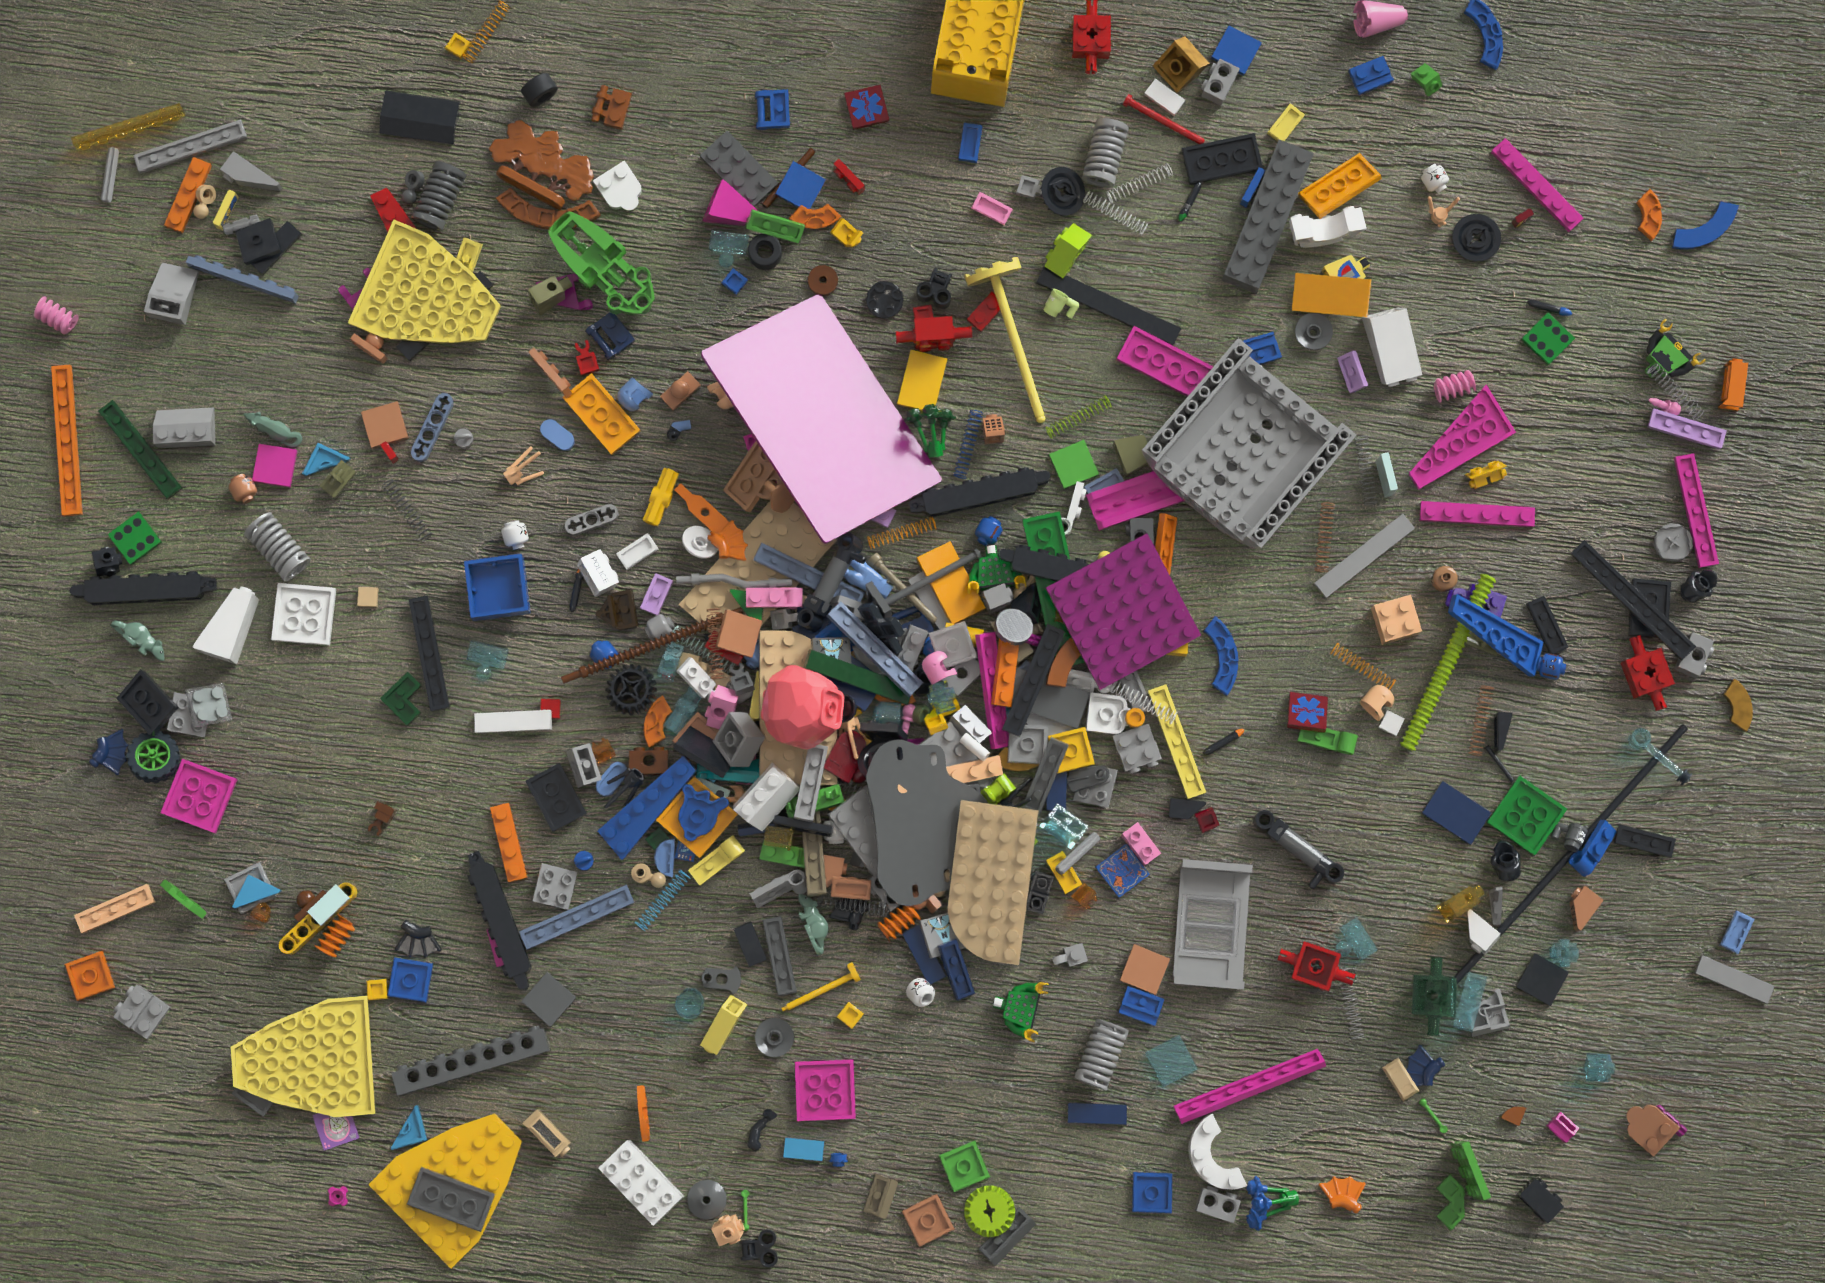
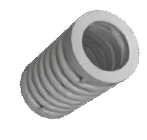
[1082,118,1129,188]
[244,512,311,581]
[1074,1018,1129,1091]

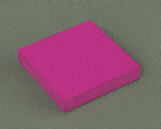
[252,444,297,488]

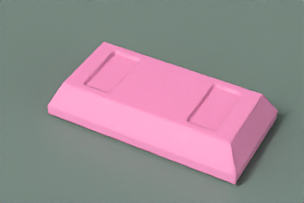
[971,192,1013,225]

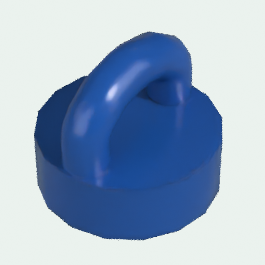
[574,851,594,871]

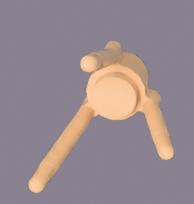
[1428,196,1460,227]
[503,447,544,485]
[839,716,867,759]

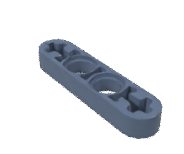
[411,393,454,462]

